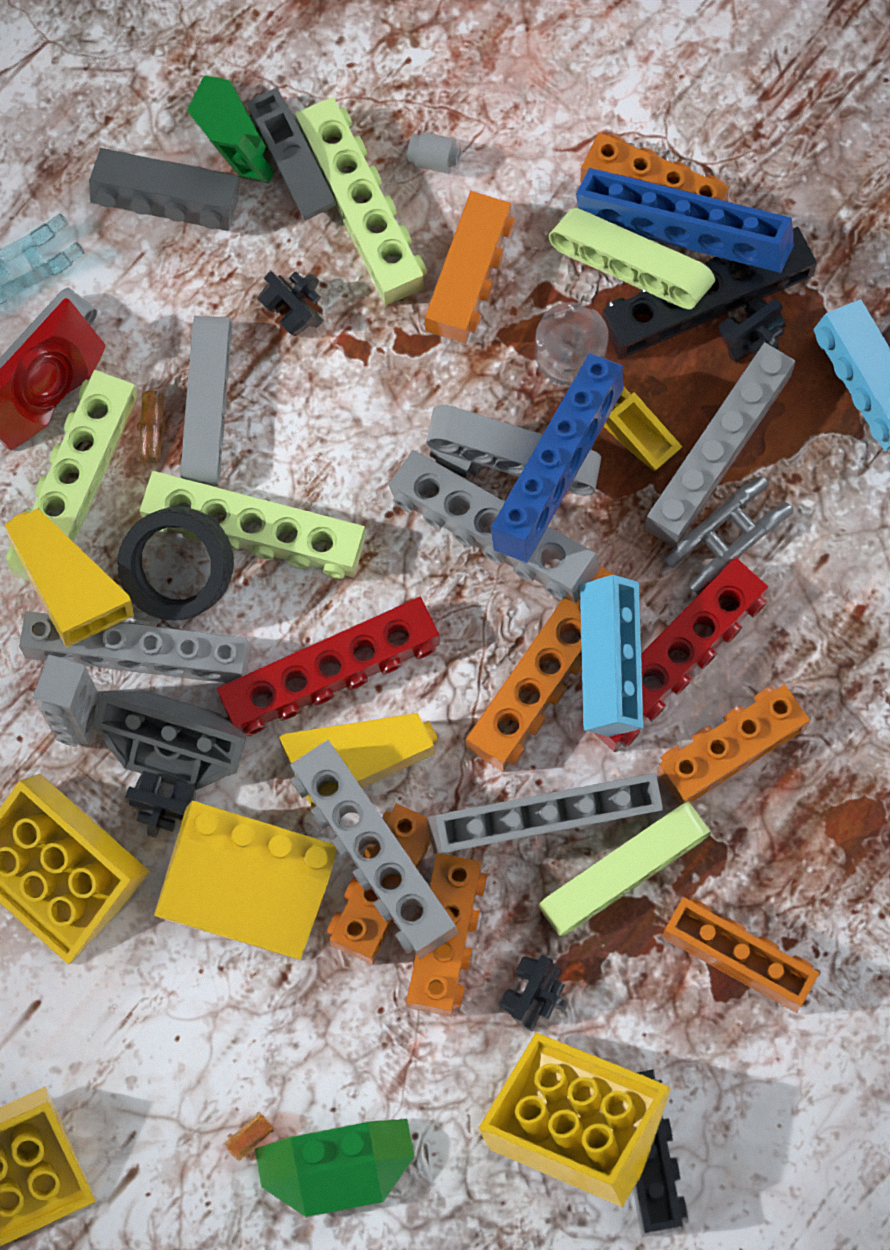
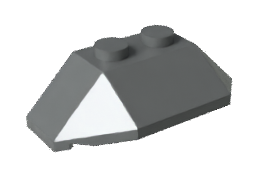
[93,691,246,790]

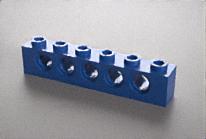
[576,168,794,273]
[491,353,624,563]

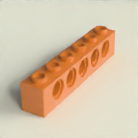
[466,565,614,772]

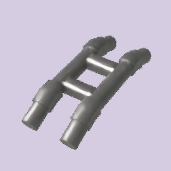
[664,476,793,595]

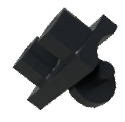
[257,270,324,336]
[719,296,786,363]
[125,771,196,838]
[499,955,569,1032]

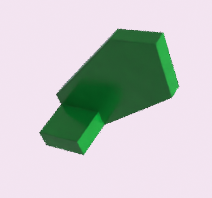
[187,75,275,183]

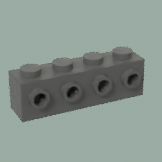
[89,148,239,231]

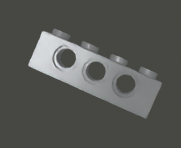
[33,654,100,747]

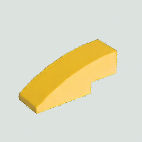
[604,386,682,471]

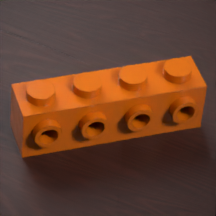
[580,132,730,201]
[425,190,516,344]
[657,684,810,805]
[327,803,431,965]
[406,853,488,1017]
[662,897,819,1014]

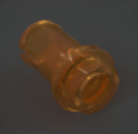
[224,1112,275,1161]

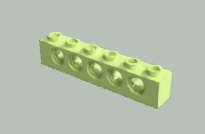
[295,97,427,306]
[6,370,138,582]
[139,471,366,579]

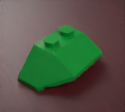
[255,1118,415,1218]

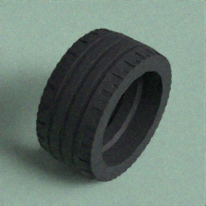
[117,507,234,620]

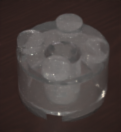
[535,302,609,386]

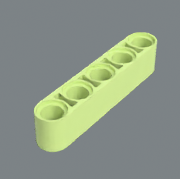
[549,208,715,309]
[538,801,712,938]

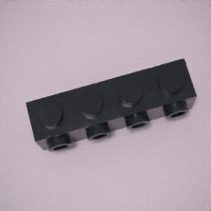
[633,1069,688,1237]

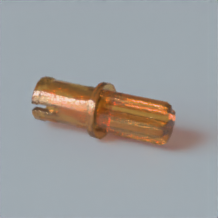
[137,390,166,464]

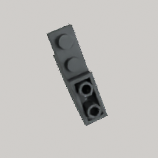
[245,87,337,221]

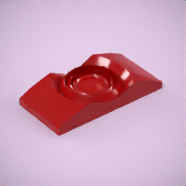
[0,298,106,451]

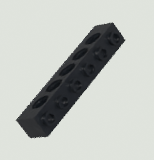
[601,226,817,360]

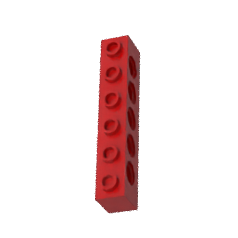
[581,557,769,752]
[216,596,440,736]

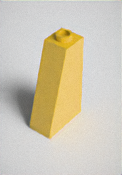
[4,509,134,648]
[279,713,438,809]

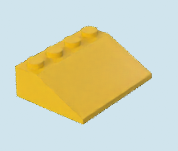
[0,774,150,965]
[154,801,337,960]
[478,1032,671,1208]
[0,1086,96,1247]

